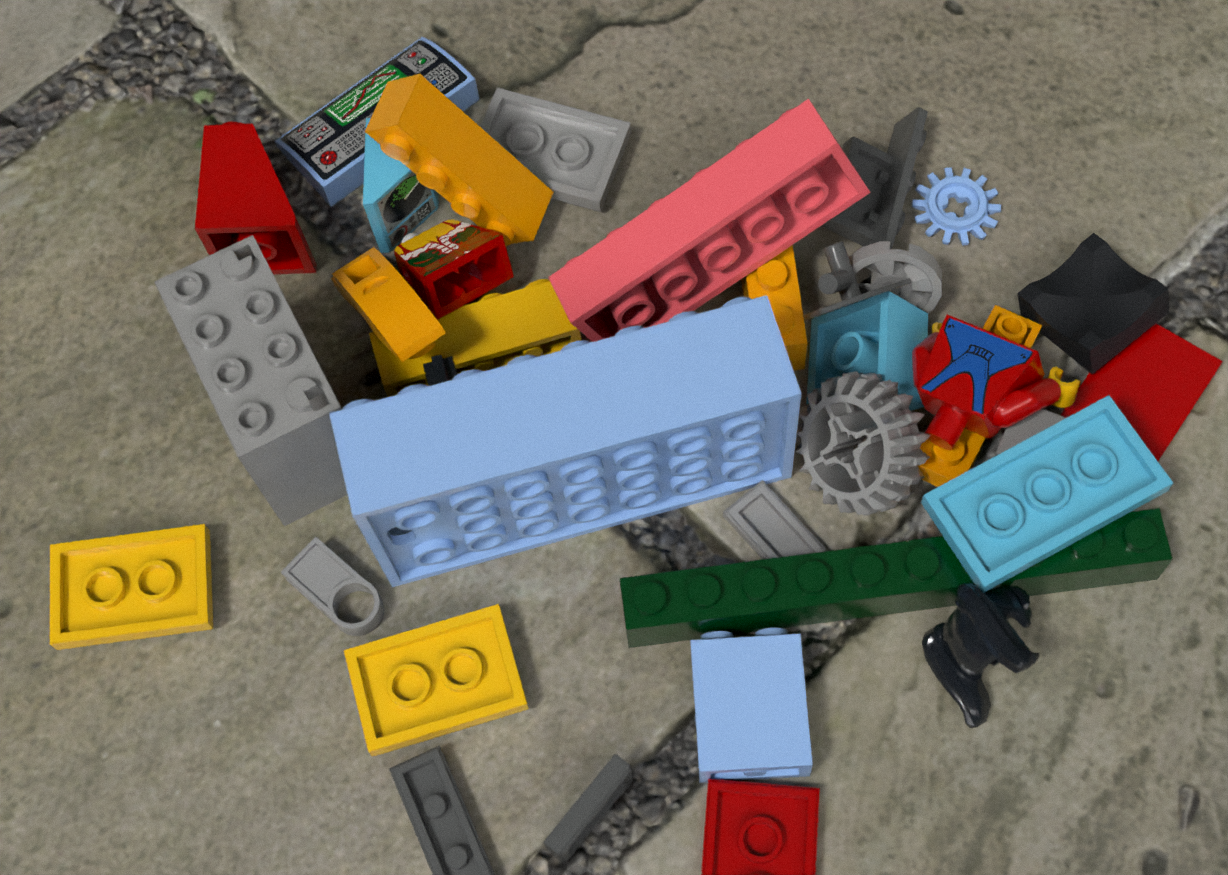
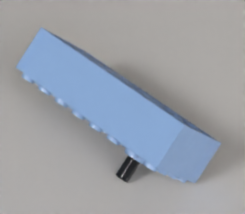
[329,295,801,587]

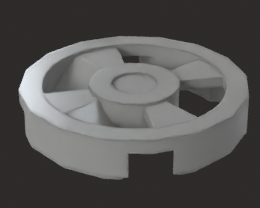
[848,241,942,313]

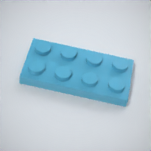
[921,395,1173,593]

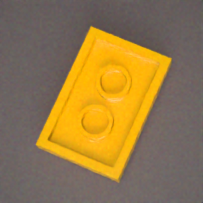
[50,524,214,650]
[344,604,529,757]

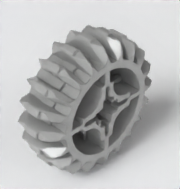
[795,371,931,516]

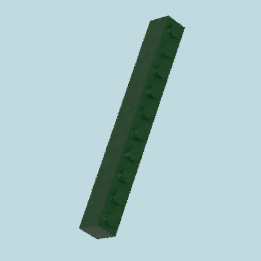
[619,508,1173,648]

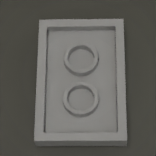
[480,88,632,212]

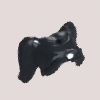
[922,583,1039,728]

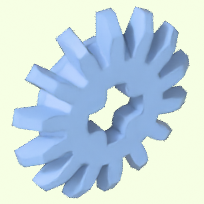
[912,167,1001,246]

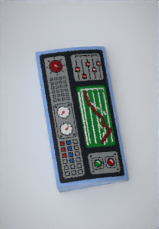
[274,37,480,207]

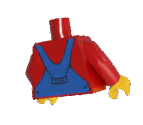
[912,314,1081,451]

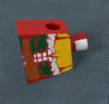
[394,219,514,320]

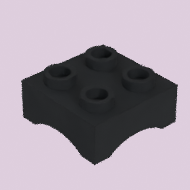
[1017,233,1169,374]

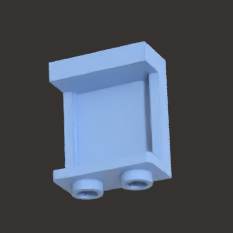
[690,628,813,783]

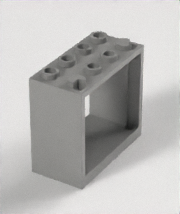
[155,235,348,526]

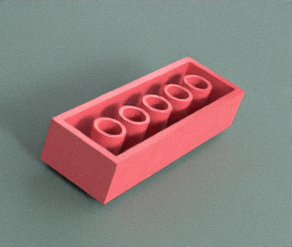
[548,98,871,342]

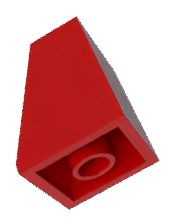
[195,121,317,275]

